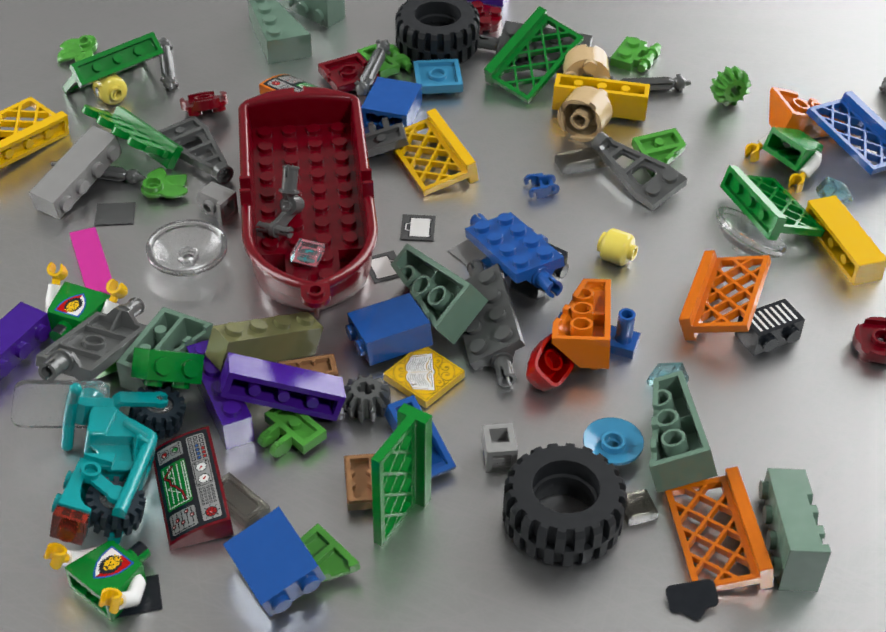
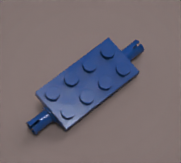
[465,212,565,298]

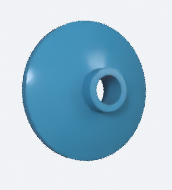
[583,417,644,466]

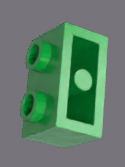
[131,347,204,389]

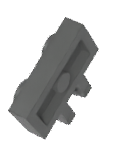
[365,117,409,158]

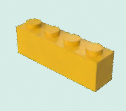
[552,73,650,121]
[806,195,886,286]

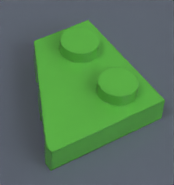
[631,128,686,177]

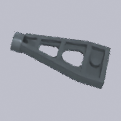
[158,116,234,184]
[591,132,688,211]

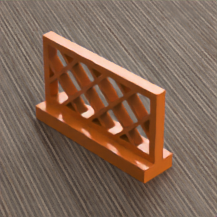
[679,250,771,341]
[665,466,773,591]

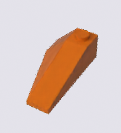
[769,87,845,138]
[552,279,611,370]

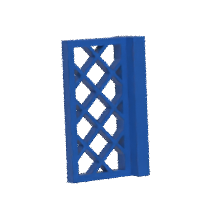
[806,91,886,175]

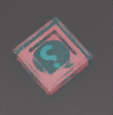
[290,238,325,267]

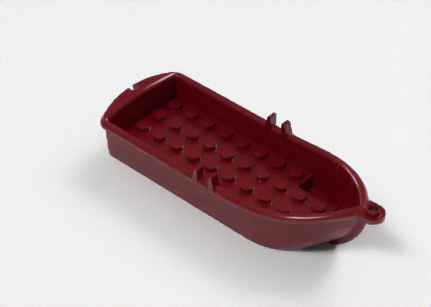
[238,87,378,320]

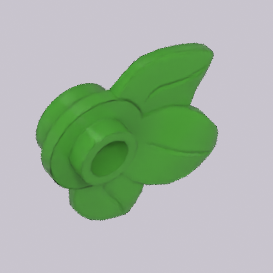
[57,35,97,64]
[141,167,188,199]

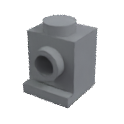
[196,181,238,225]
[482,423,518,473]

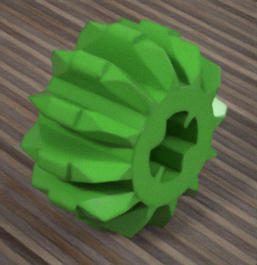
[710,66,751,107]

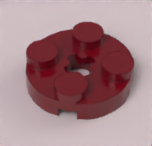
[471,1,502,34]
[180,91,228,116]
[852,317,886,364]

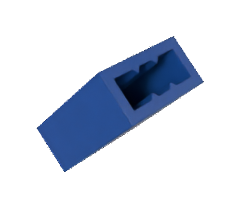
[361,77,422,130]
[345,293,433,366]
[223,507,327,617]

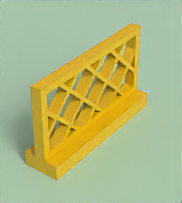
[0,97,69,169]
[392,108,479,196]

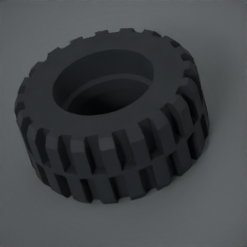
[395,0,480,64]
[503,443,627,566]

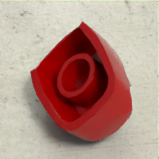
[526,334,575,391]

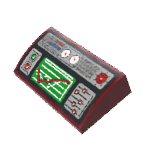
[153,426,234,551]

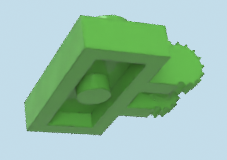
[257,408,327,458]

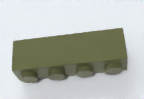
[205,312,324,372]

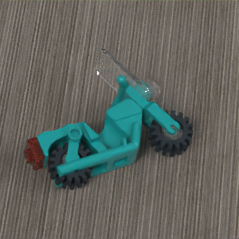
[11,378,186,546]

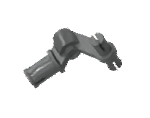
[256,165,305,238]

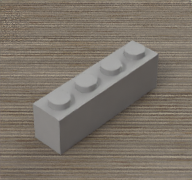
[29,125,122,220]

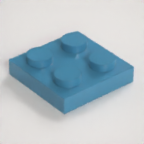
[413,59,463,95]

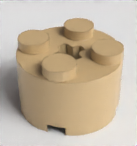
[563,44,610,79]
[557,86,613,142]

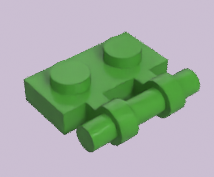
[610,36,662,73]
[357,42,413,78]

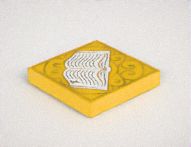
[383,347,465,409]

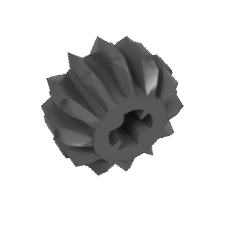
[342,374,391,423]

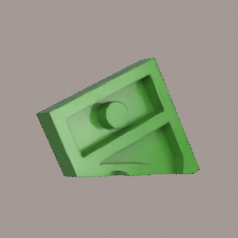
[300,523,361,583]

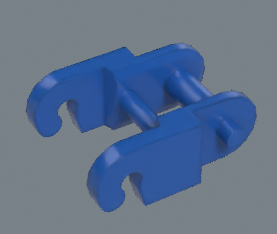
[524,173,560,199]

